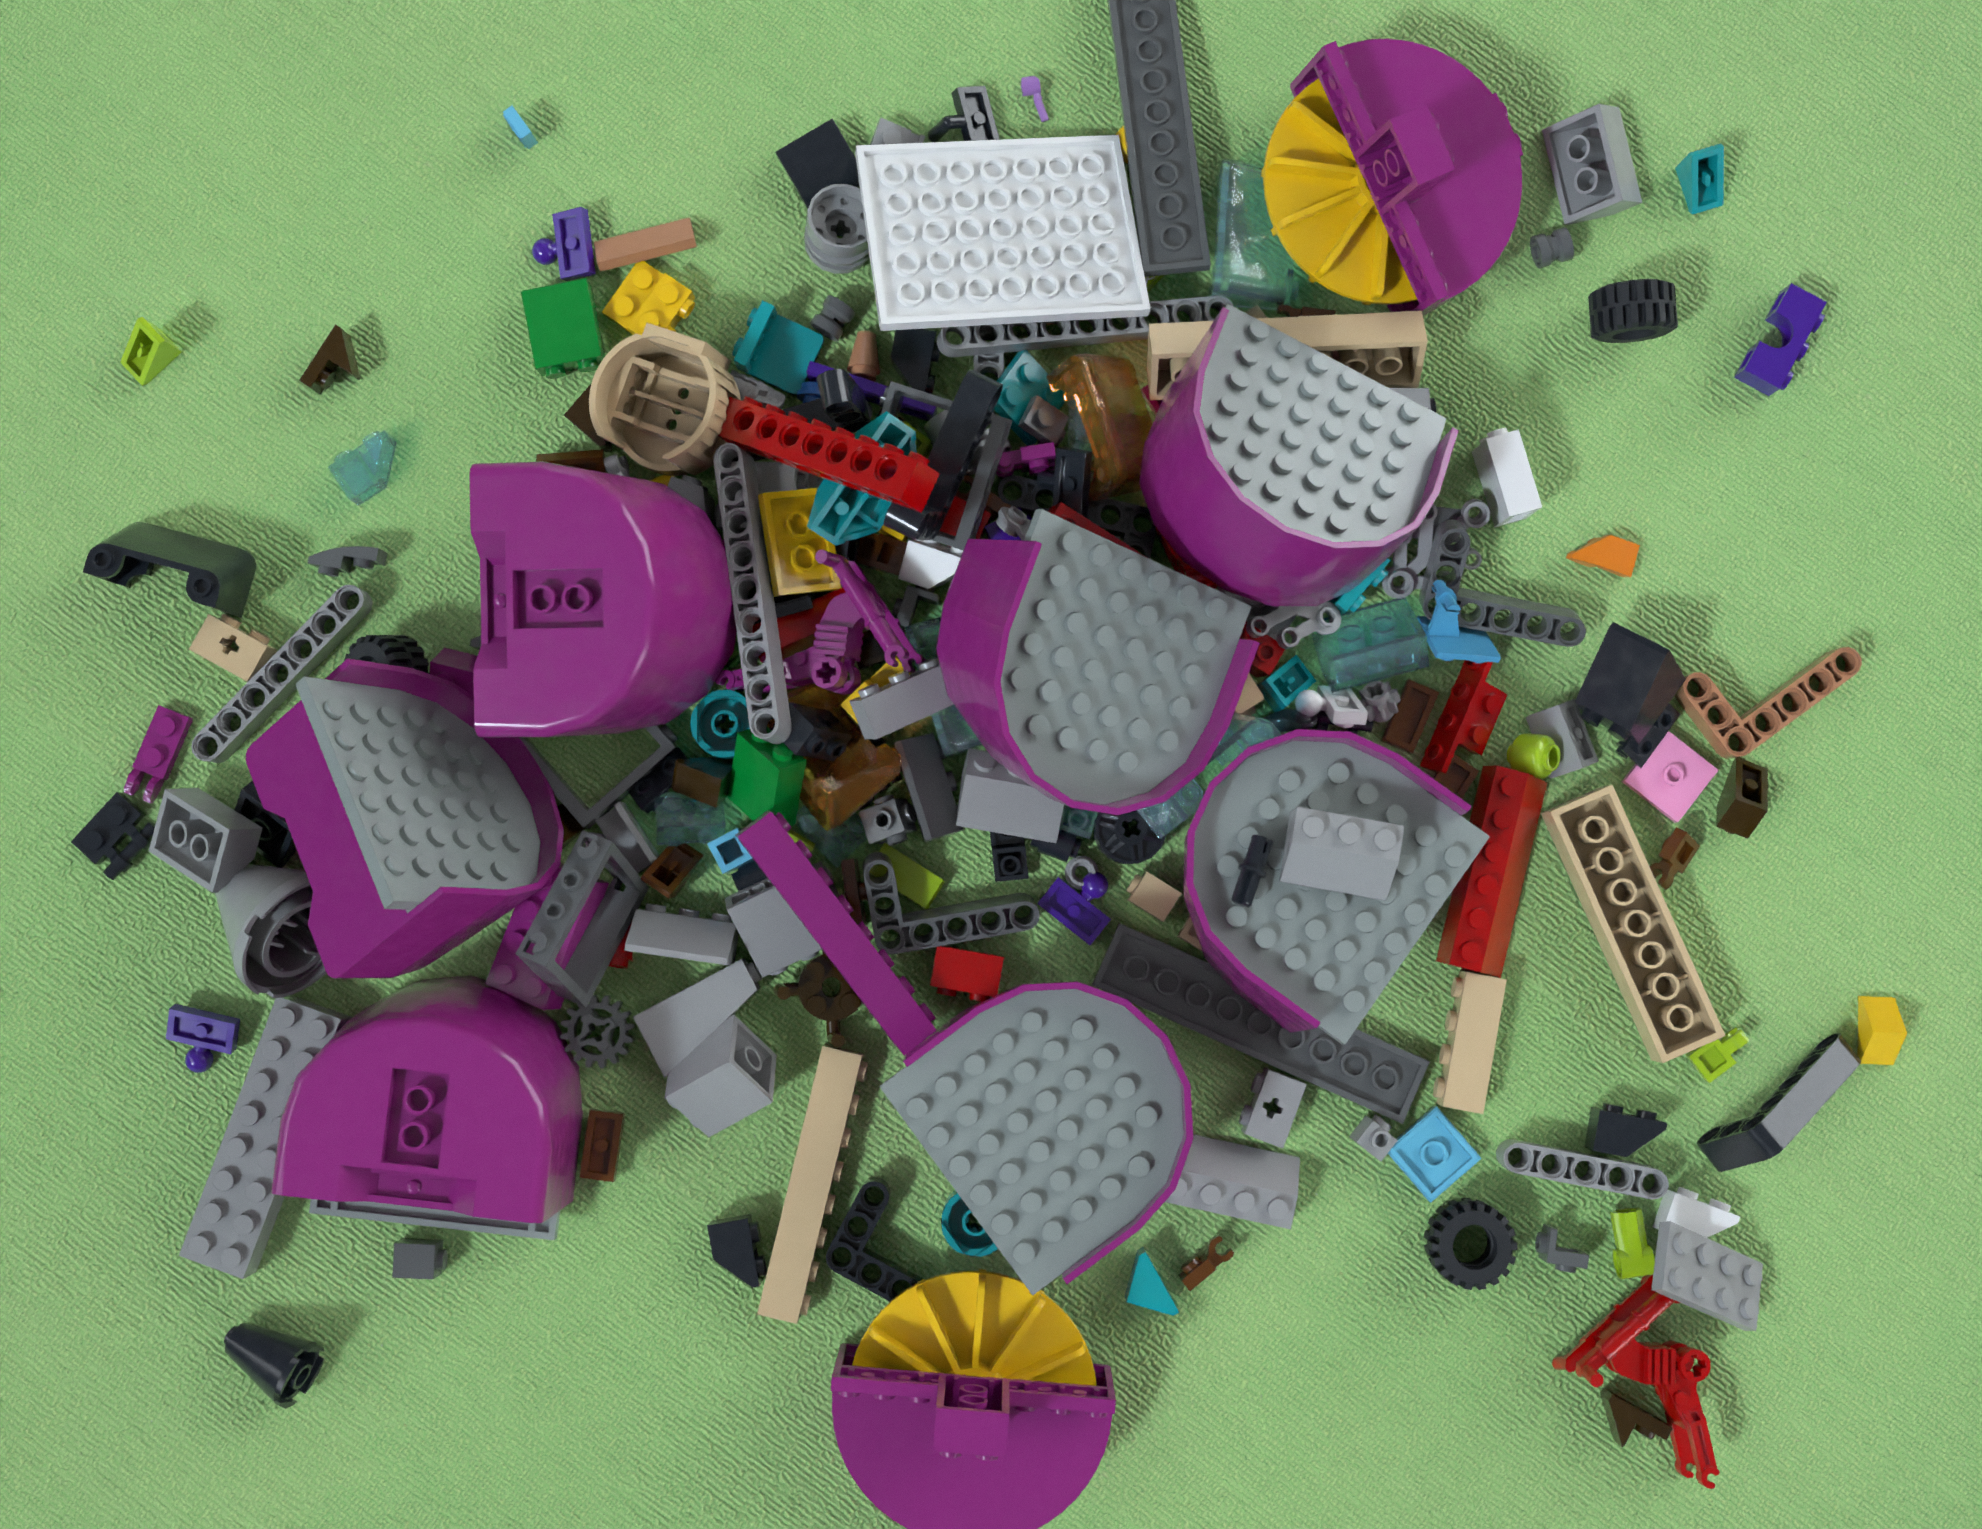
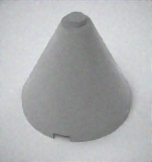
[215,864,327,998]

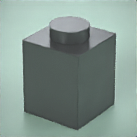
[392,1238,448,1279]

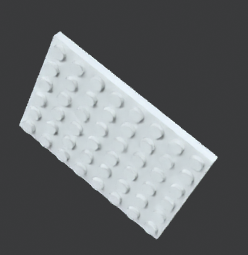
[855,135,1150,331]

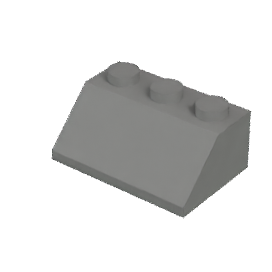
[1542,104,1642,225]
[956,748,1064,843]
[149,788,262,893]
[1279,807,1404,901]
[624,903,739,965]

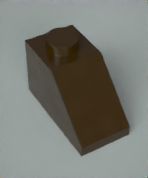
[1716,757,1768,839]

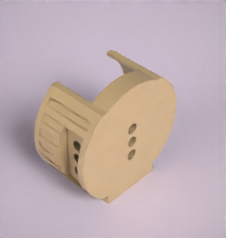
[589,323,741,476]

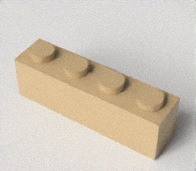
[1433,971,1507,1114]

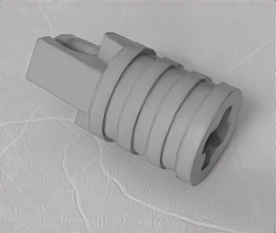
[730,370,786,410]

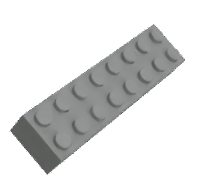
[179,995,352,1279]

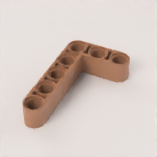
[1674,647,1862,759]

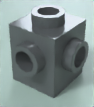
[859,795,917,846]

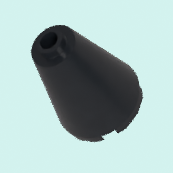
[224,1323,324,1409]

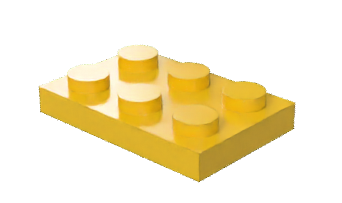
[758,488,841,597]

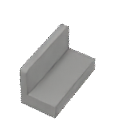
[1526,699,1599,779]
[596,801,659,874]

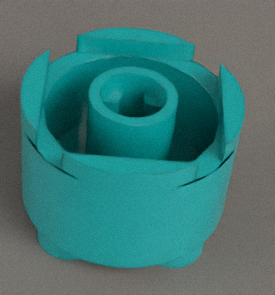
[690,690,750,759]
[941,1190,998,1256]

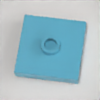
[1387,1106,1482,1203]

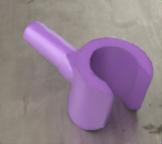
[1021,76,1049,122]

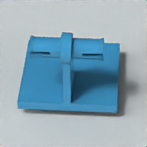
[1416,580,1501,664]

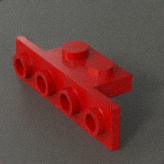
[1420,650,1508,774]

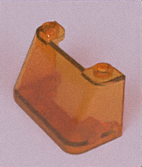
[1046,353,1153,502]
[767,683,902,831]

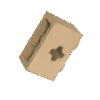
[189,613,277,682]

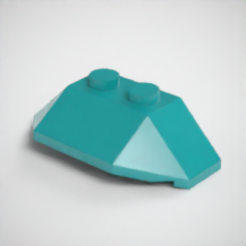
[807,411,917,546]

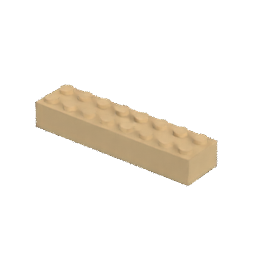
[1147,311,1428,400]
[1541,784,1726,1063]

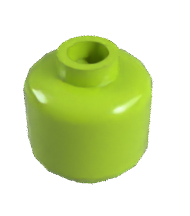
[1507,733,1561,779]

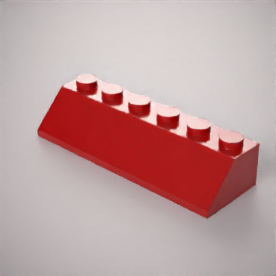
[1436,765,1547,978]

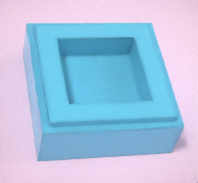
[503,106,538,149]

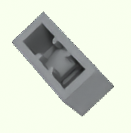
[1239,1067,1307,1149]

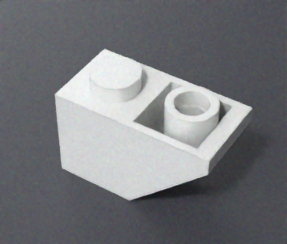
[898,539,963,589]
[1652,1187,1740,1238]

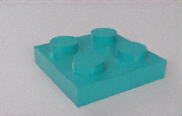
[994,349,1068,446]

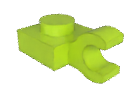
[1685,1027,1750,1083]

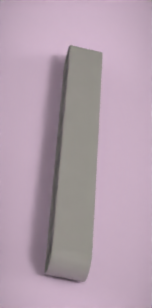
[937,295,1233,357]
[714,443,792,744]

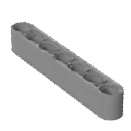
[191,585,373,763]

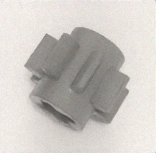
[1359,681,1401,722]

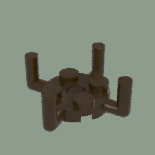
[774,950,862,1048]

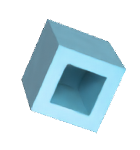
[707,828,754,874]

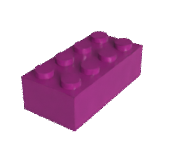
[485,863,609,1010]

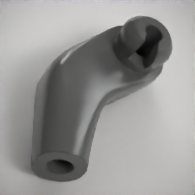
[1256,709,1317,737]

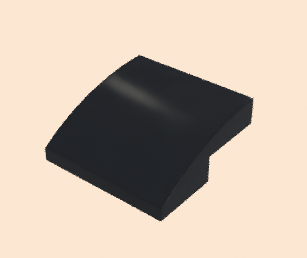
[775,119,860,210]

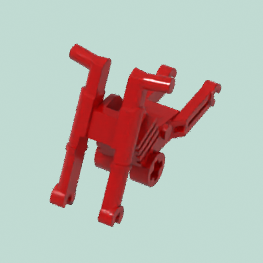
[1552,1275,1720,1489]

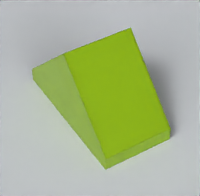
[120,317,182,386]

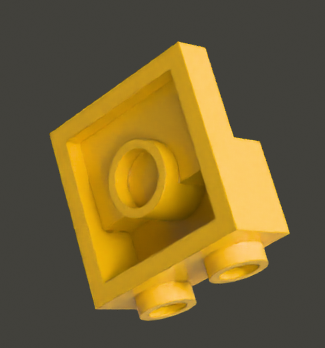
[602,261,695,335]

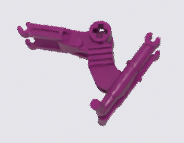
[715,550,926,695]

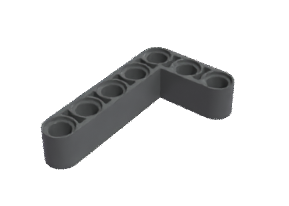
[1419,520,1586,647]
[862,852,1040,955]

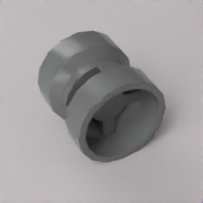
[1530,227,1574,269]
[810,295,856,342]

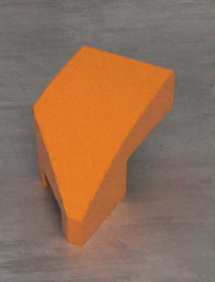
[1566,535,1640,577]

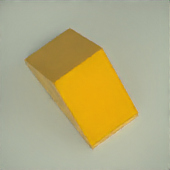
[1857,996,1907,1065]

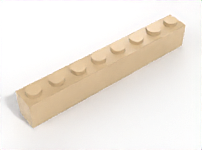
[757,1044,868,1324]

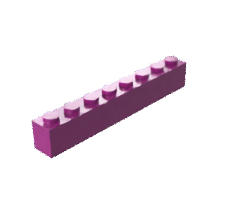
[735,810,937,1056]

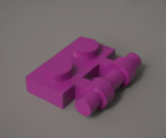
[996,442,1056,479]

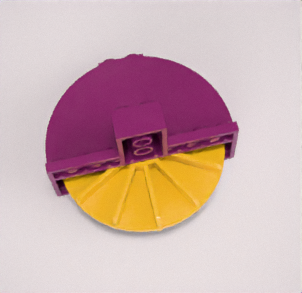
[1261,39,1524,315]
[831,1269,1116,1529]

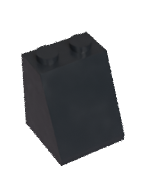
[1575,622,1686,744]

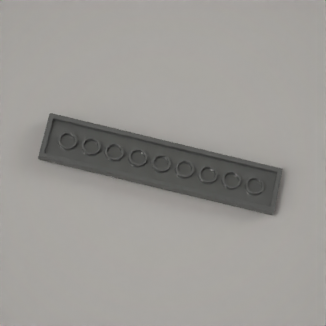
[1108,0,1211,277]
[1092,923,1430,1124]

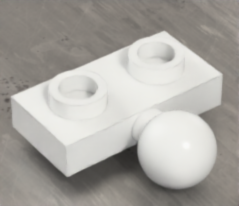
[1295,685,1368,728]

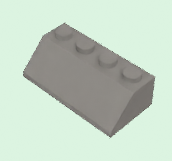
[1165,1134,1300,1229]

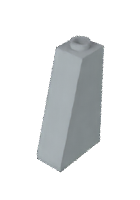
[633,958,762,1077]

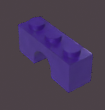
[1734,283,1827,396]

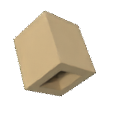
[1126,871,1181,922]

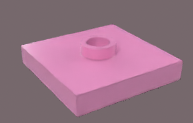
[1621,731,1718,823]

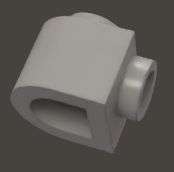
[1349,1114,1398,1162]

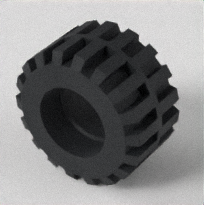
[1588,279,1678,343]
[344,635,430,674]
[1424,1198,1517,1290]

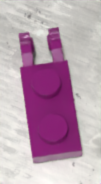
[124,705,193,804]

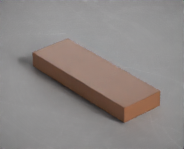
[594,217,697,272]

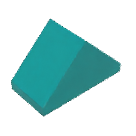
[1675,143,1724,215]
[1257,655,1316,712]
[1125,1247,1179,1316]

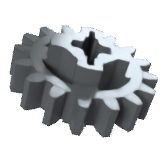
[560,994,636,1068]

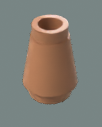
[847,331,880,382]

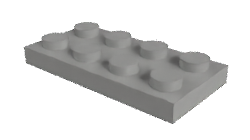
[1651,1221,1763,1331]

